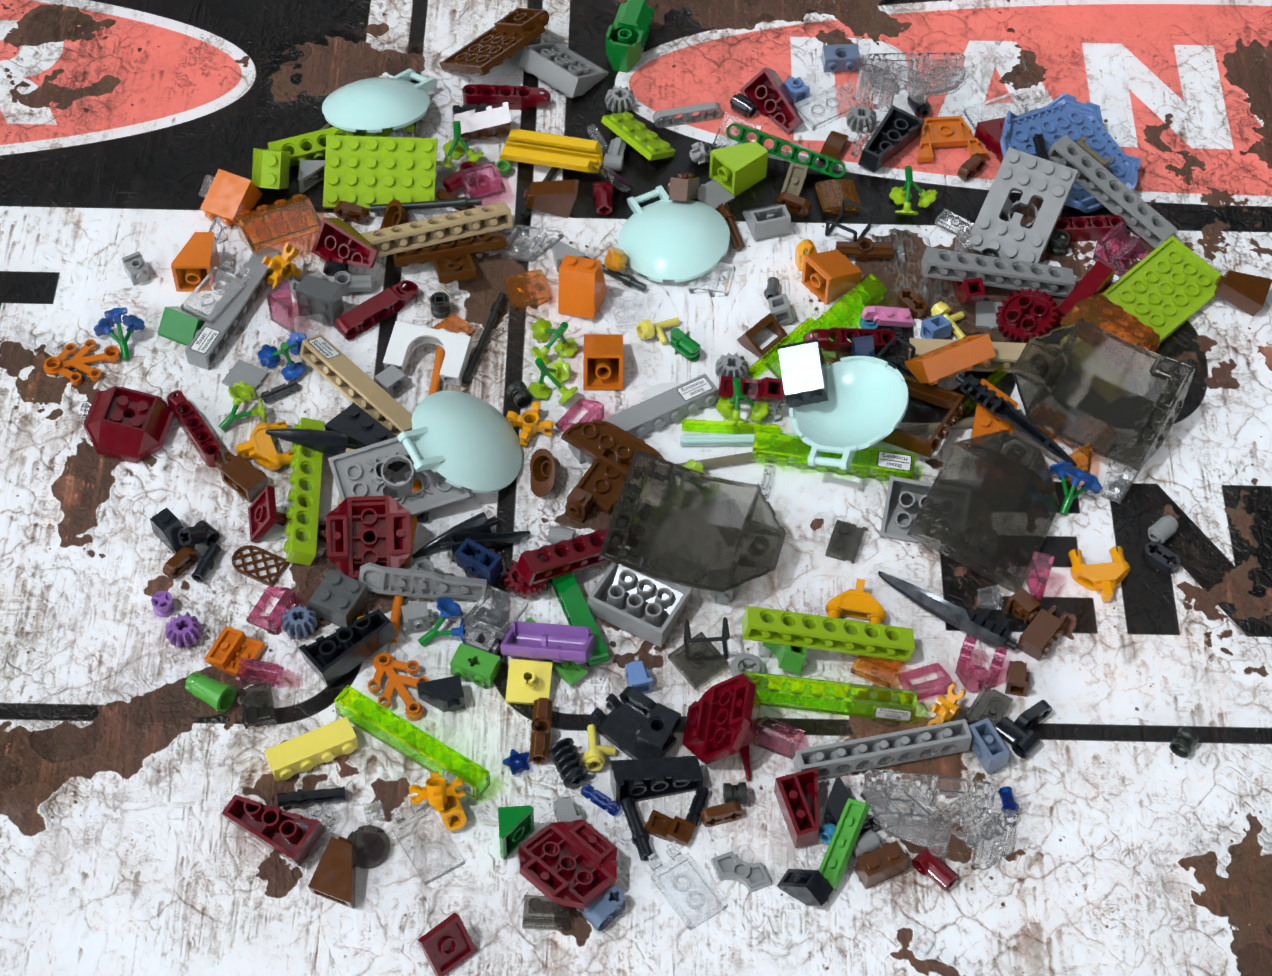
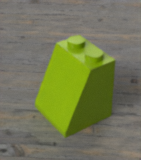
[709,141,768,197]
[252,148,291,189]

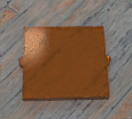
[432,312,475,336]
[1066,443,1093,486]

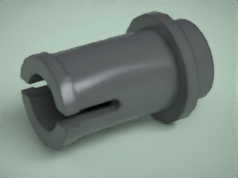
[764,277,779,300]

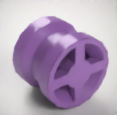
[151,591,175,618]

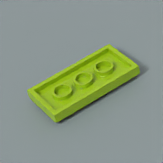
[601,112,676,161]

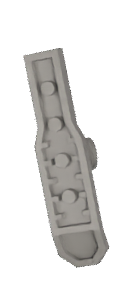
[359,559,487,601]

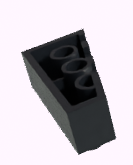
[858,105,924,172]
[324,403,411,472]
[298,609,397,687]
[610,756,703,806]

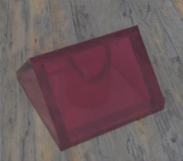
[460,161,507,200]
[267,278,295,333]
[752,716,806,760]

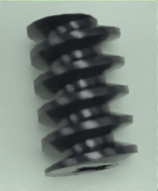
[549,738,590,789]

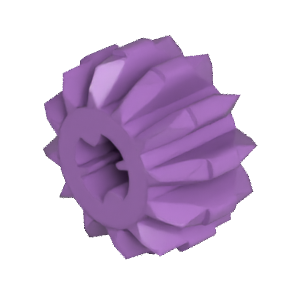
[165,612,202,649]

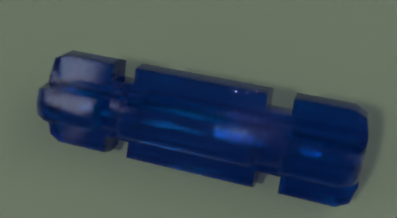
[581,784,621,816]

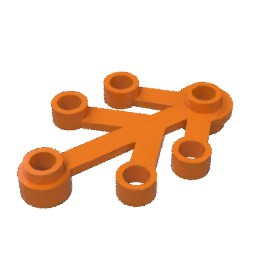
[43,339,121,386]
[368,652,429,721]

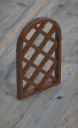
[232,545,289,587]

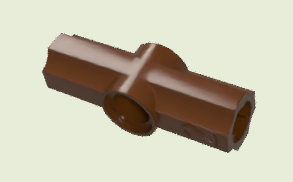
[835,237,893,263]
[529,698,553,764]

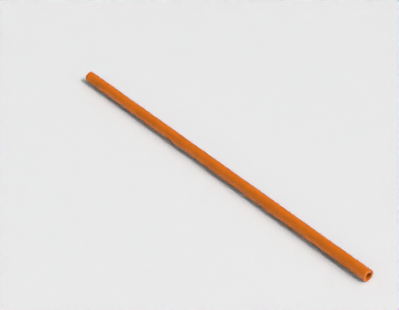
[389,345,445,643]

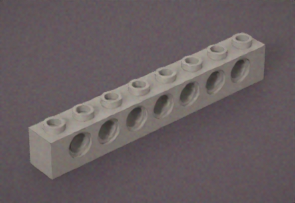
[1047,135,1178,249]
[921,247,1076,297]
[794,719,972,779]

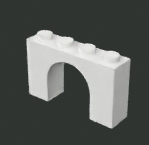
[383,321,473,386]

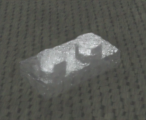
[934,209,974,241]

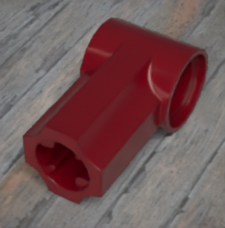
[443,161,478,194]
[593,181,612,216]
[912,845,959,891]

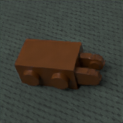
[215,451,267,503]
[1017,605,1069,661]

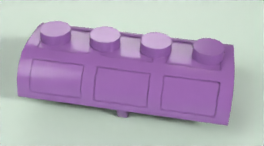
[500,621,595,664]

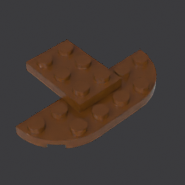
[394,233,507,284]
[561,420,671,514]

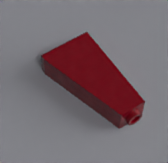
[1056,258,1116,331]

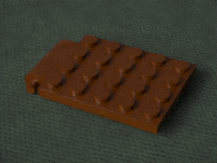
[439,8,549,76]

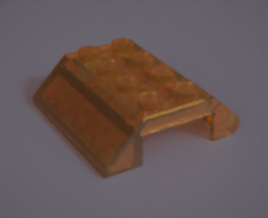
[1060,293,1160,367]

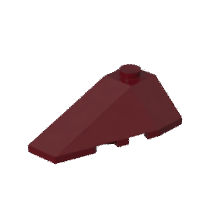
[740,67,803,134]
[311,217,379,268]

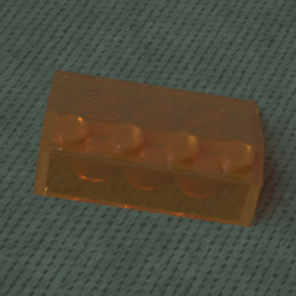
[234,194,322,252]

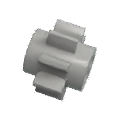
[689,141,712,165]

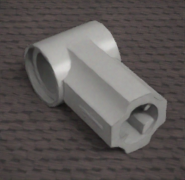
[603,137,626,172]
[334,271,372,296]

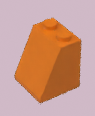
[200,169,262,227]
[171,232,219,292]
[801,249,862,305]
[558,255,607,320]
[583,334,623,390]

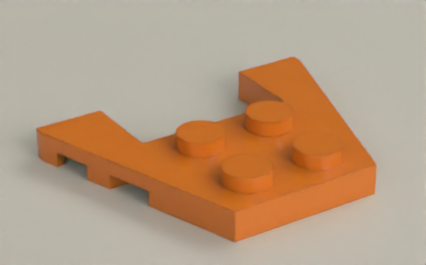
[917,116,987,163]

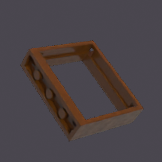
[881,374,966,458]

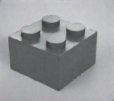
[295,274,344,326]
[309,569,369,627]

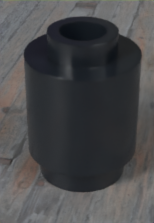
[907,91,931,117]
[730,93,758,118]

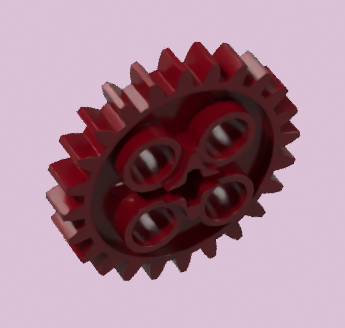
[996,288,1059,343]

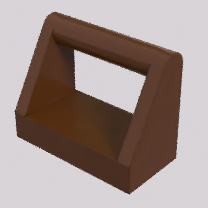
[737,313,788,359]

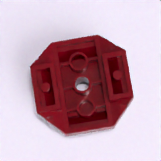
[84,386,174,463]
[326,495,412,580]
[682,673,761,765]
[518,819,617,910]

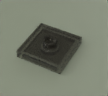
[668,632,728,690]

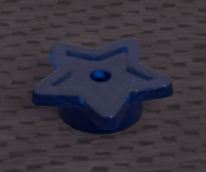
[502,749,530,775]

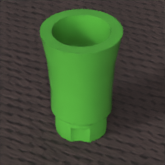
[185,672,237,713]

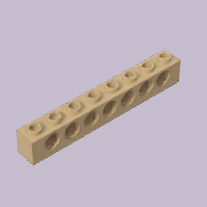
[360,201,513,258]

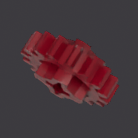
[504,557,549,599]

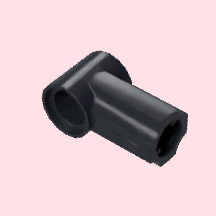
[178,520,220,547]
[995,716,1040,758]

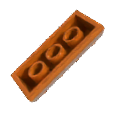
[905,333,996,386]

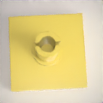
[505,659,553,705]

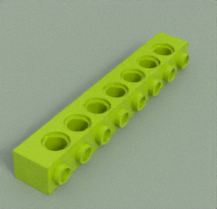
[268,123,415,166]
[283,417,325,566]
[742,606,915,662]

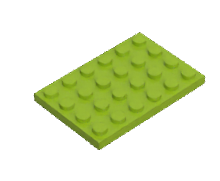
[323,135,438,212]
[1100,235,1223,345]

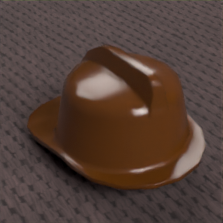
[380,199,409,229]
[530,449,561,497]

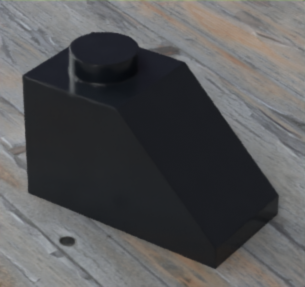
[150,507,195,554]
[417,675,465,712]
[823,777,853,827]
[777,869,833,906]

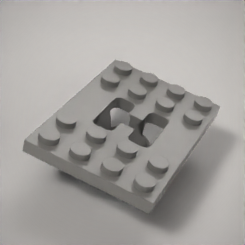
[965,147,1079,264]
[328,437,471,517]

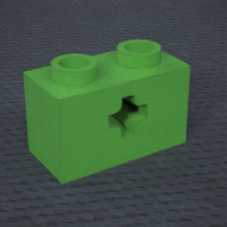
[450,643,501,688]

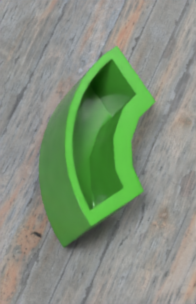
[762,642,806,675]

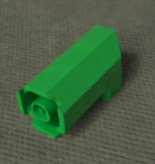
[606,0,654,73]

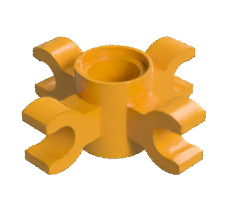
[262,243,303,290]
[506,401,554,447]
[927,683,966,726]
[409,771,465,812]

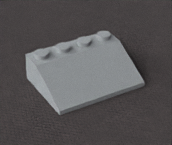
[518,41,609,98]
[880,476,971,550]
[587,554,693,648]

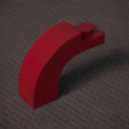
[952,278,986,304]
[718,376,784,402]

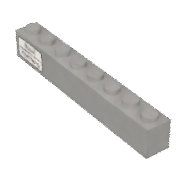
[185,244,281,370]
[568,373,718,464]

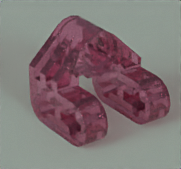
[955,634,1008,693]

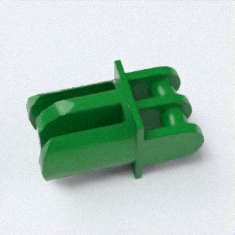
[670,328,701,362]

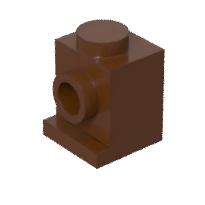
[565,486,593,523]
[1005,588,1041,624]
[1005,661,1030,697]

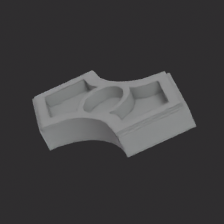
[711,851,771,893]

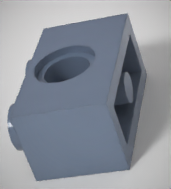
[821,44,860,73]
[969,718,1010,774]

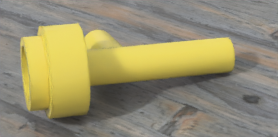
[930,301,966,339]
[636,317,680,345]
[583,724,616,772]

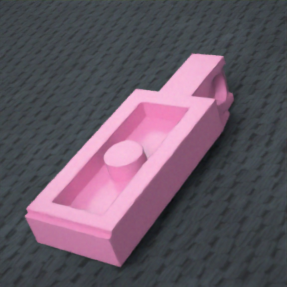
[861,306,914,328]

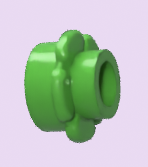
[494,160,512,177]

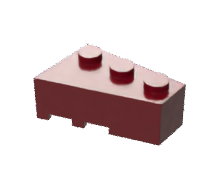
[975,117,1005,163]
[774,767,819,849]

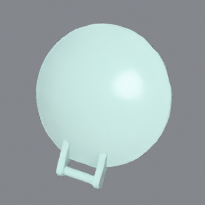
[322,69,437,133]
[618,185,730,282]
[789,356,909,470]
[397,391,523,493]

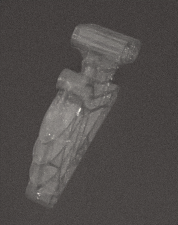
[854,53,968,112]
[862,769,1021,870]

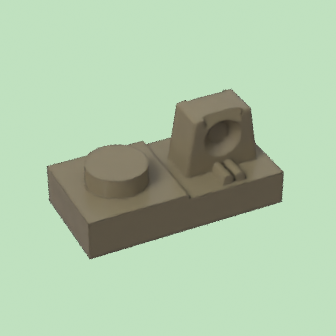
[781,162,809,197]

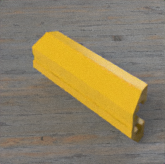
[499,128,603,173]

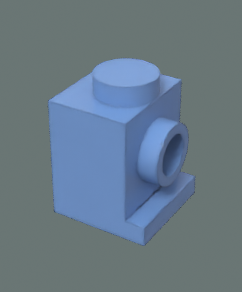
[784,77,810,105]
[920,314,952,339]
[625,660,653,694]

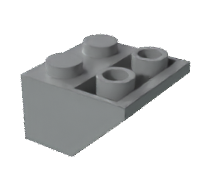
[743,204,791,240]

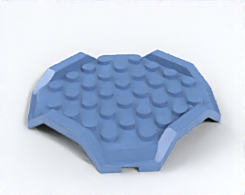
[1000,93,1141,214]

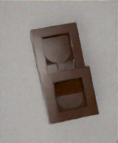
[818,130,849,166]
[644,809,696,846]

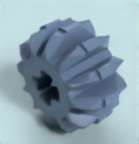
[281,603,318,640]

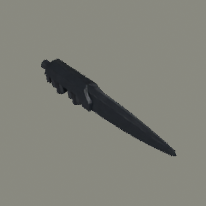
[955,373,1077,467]
[878,571,1018,651]

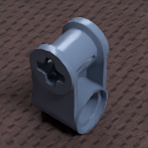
[582,887,625,931]

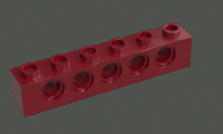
[516,523,639,586]

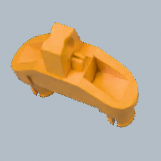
[236,420,294,470]
[1068,546,1130,602]
[825,578,886,624]

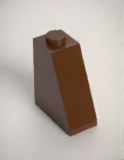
[523,179,579,218]
[1214,270,1272,316]
[308,837,356,909]

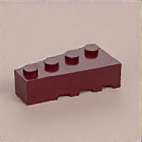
[222,795,326,867]

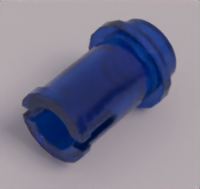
[998,786,1019,817]

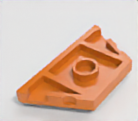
[969,379,1018,449]

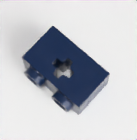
[455,538,503,585]

